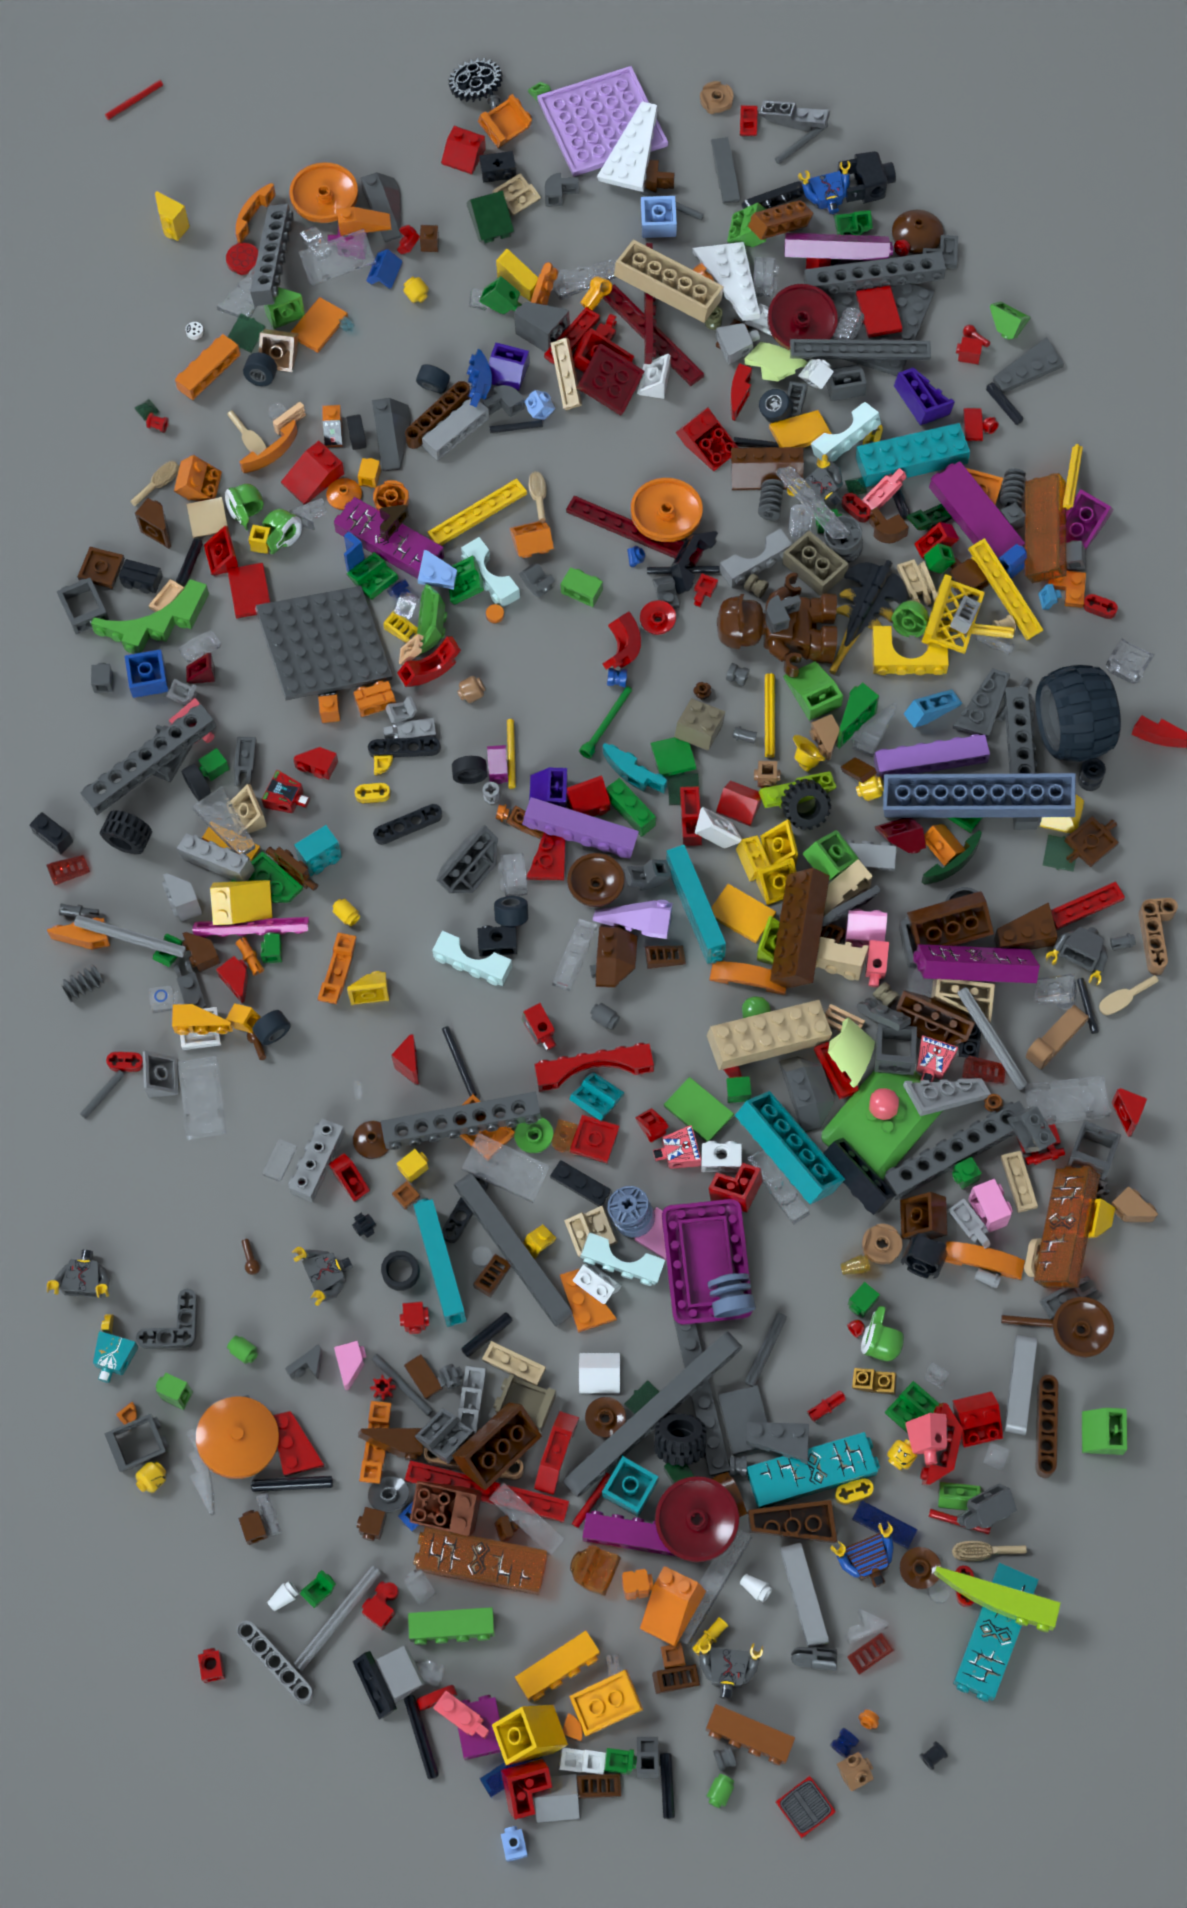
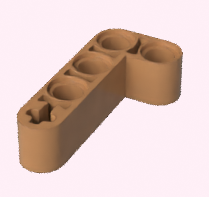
[1139,898,1178,975]
[1026,1005,1089,1070]

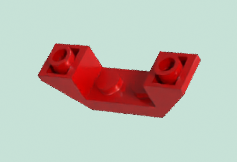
[920,1403,963,1485]
[534,1411,579,1496]

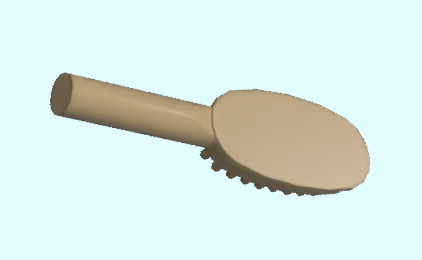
[227,410,266,455]
[130,461,179,506]
[529,471,547,523]
[918,561,948,620]
[1099,975,1159,1015]
[952,1541,1026,1562]

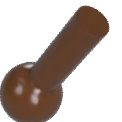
[247,1032,266,1060]
[241,1239,261,1275]

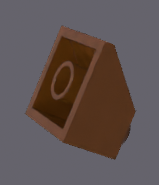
[135,498,171,549]
[900,1192,948,1239]

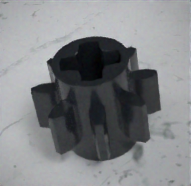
[352,1212,377,1238]

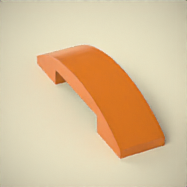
[235,183,276,243]
[239,420,298,473]
[317,932,357,1004]
[709,961,786,995]
[945,1241,1025,1280]
[359,1401,392,1484]

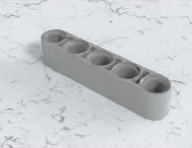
[1004,1335,1037,1435]
[780,1543,829,1648]
[237,1621,314,1705]

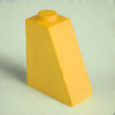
[496,249,538,301]

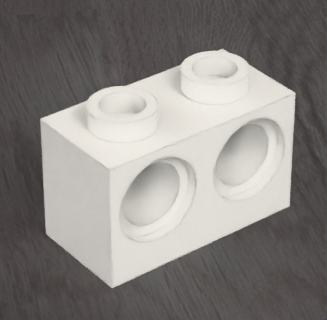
[798,359,834,389]

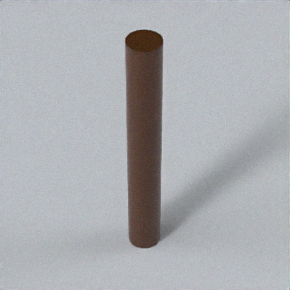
[1001,1315,1053,1328]

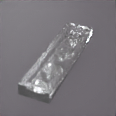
[489,1483,565,1555]

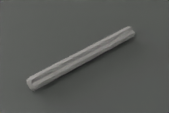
[74,915,186,957]
[957,987,1028,1090]
[294,1566,381,1671]

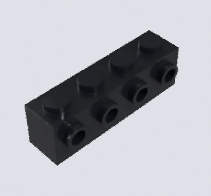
[823,1137,896,1215]

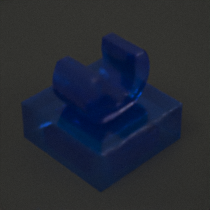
[387,579,411,602]

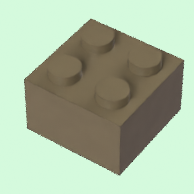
[674,698,725,751]

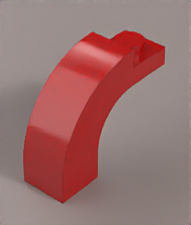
[602,611,641,670]
[397,636,461,687]

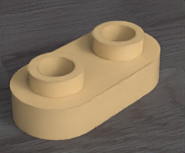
[1024,1238,1047,1277]

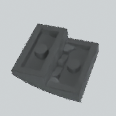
[415,1408,475,1464]

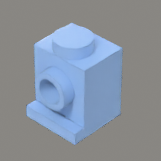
[501,1826,528,1862]

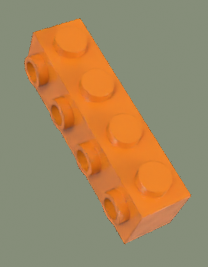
[175,334,240,401]

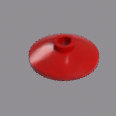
[640,600,676,635]

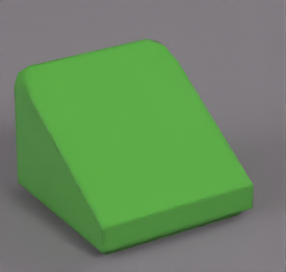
[528,82,551,102]

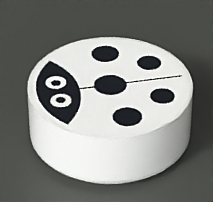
[185,322,204,340]

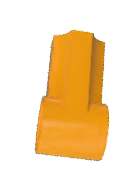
[580,276,612,311]

